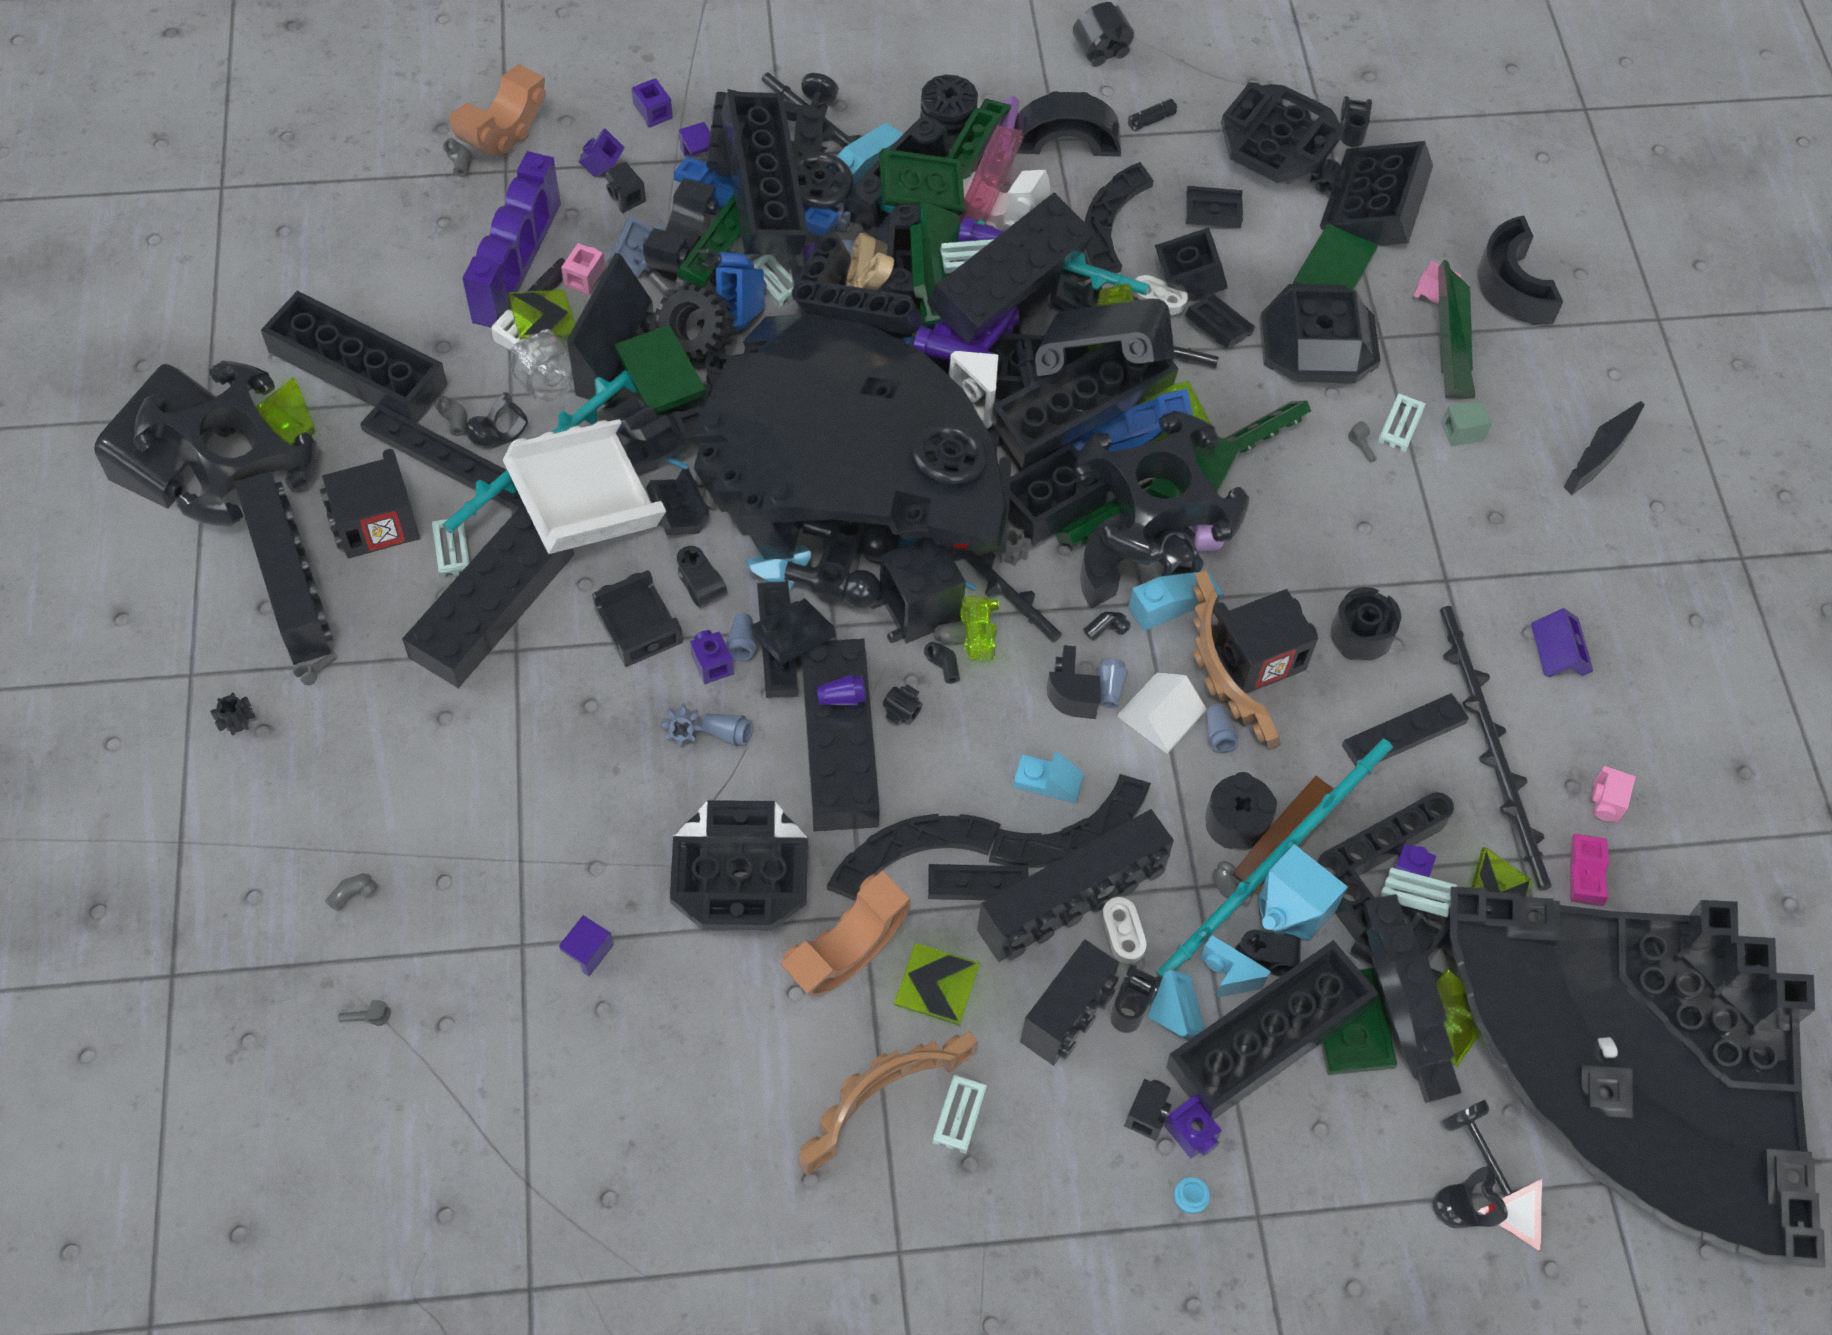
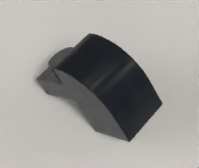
[1047,645,1100,719]

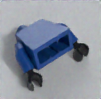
[696,248,767,335]

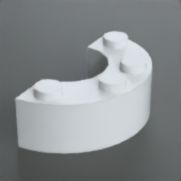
[959,170,1050,231]

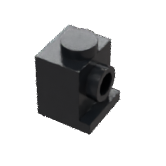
[605,162,646,214]
[1124,1078,1172,1141]

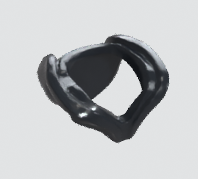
[465,392,528,447]
[1157,529,1204,577]
[1433,1166,1508,1229]

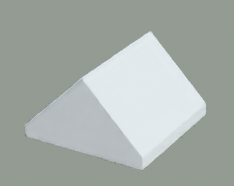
[949,351,998,428]
[1117,673,1207,754]

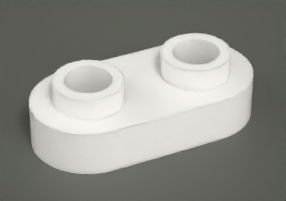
[1131,275,1187,315]
[1102,897,1146,964]

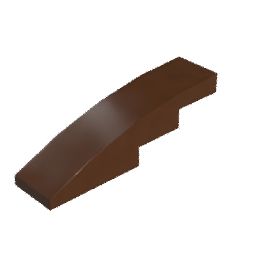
[1233,776,1334,894]

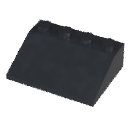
[1320,141,1433,246]
[567,252,657,405]

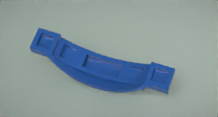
[674,156,839,236]
[1043,389,1193,458]

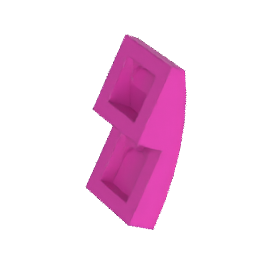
[1570,834,1609,906]

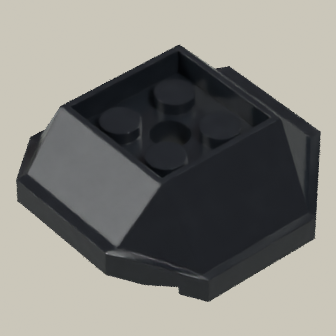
[1221,82,1345,184]
[1259,284,1381,383]
[670,800,808,930]

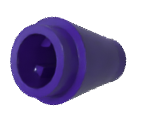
[817,674,866,706]

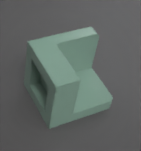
[1442,401,1492,447]

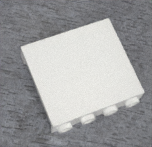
[503,419,666,554]

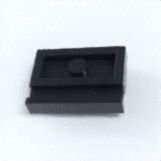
[1186,186,1243,228]
[1185,294,1256,349]

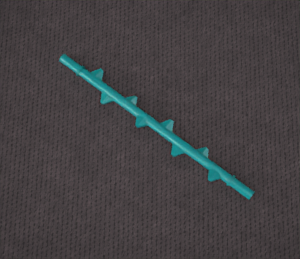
[880,200,1150,295]
[443,370,637,533]
[1155,739,1393,977]

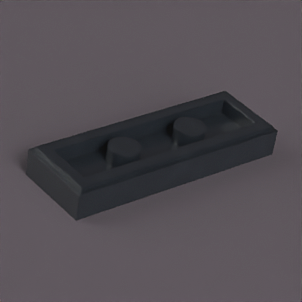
[928,864,1028,900]

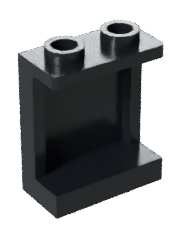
[592,570,683,668]

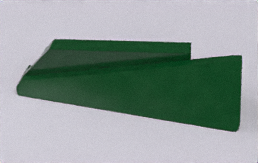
[946,98,1011,179]
[910,202,960,326]
[1438,260,1475,398]

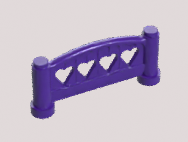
[913,217,1016,361]

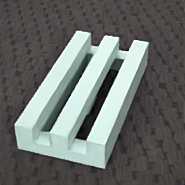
[940,239,994,274]
[752,255,793,307]
[1378,393,1426,452]
[432,519,470,578]
[1381,868,1457,917]
[933,1075,987,1154]

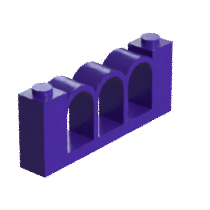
[462,151,561,328]

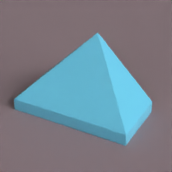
[745,545,811,591]
[1147,970,1205,1039]

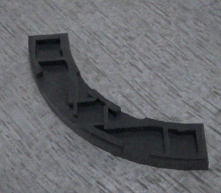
[1084,162,1154,274]
[989,774,1151,868]
[827,814,1001,901]

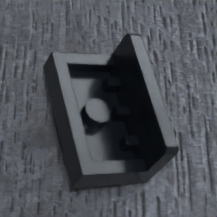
[646,468,709,535]

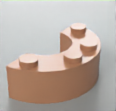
[449,64,546,155]
[780,870,911,996]

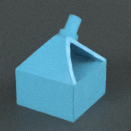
[1258,844,1348,941]

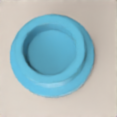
[1174,1177,1210,1214]

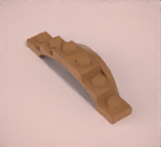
[1192,570,1281,750]
[799,1031,978,1176]

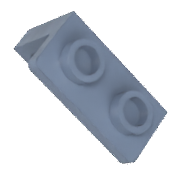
[607,215,665,279]

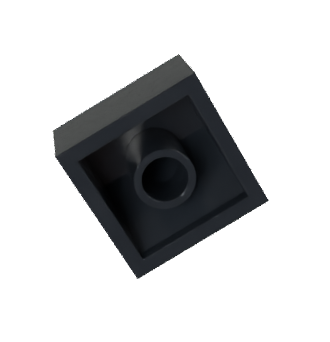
[1155,227,1228,297]

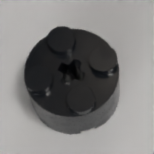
[1072,2,1134,67]
[1331,587,1401,660]
[1205,772,1277,850]

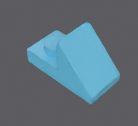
[1013,751,1084,803]
[1200,935,1271,997]

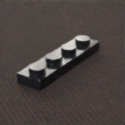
[757,581,798,698]
[1342,693,1469,767]

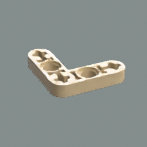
[846,233,894,290]

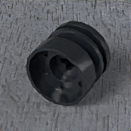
[920,74,978,150]

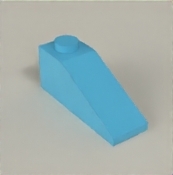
[827,123,903,189]
[1128,571,1224,632]

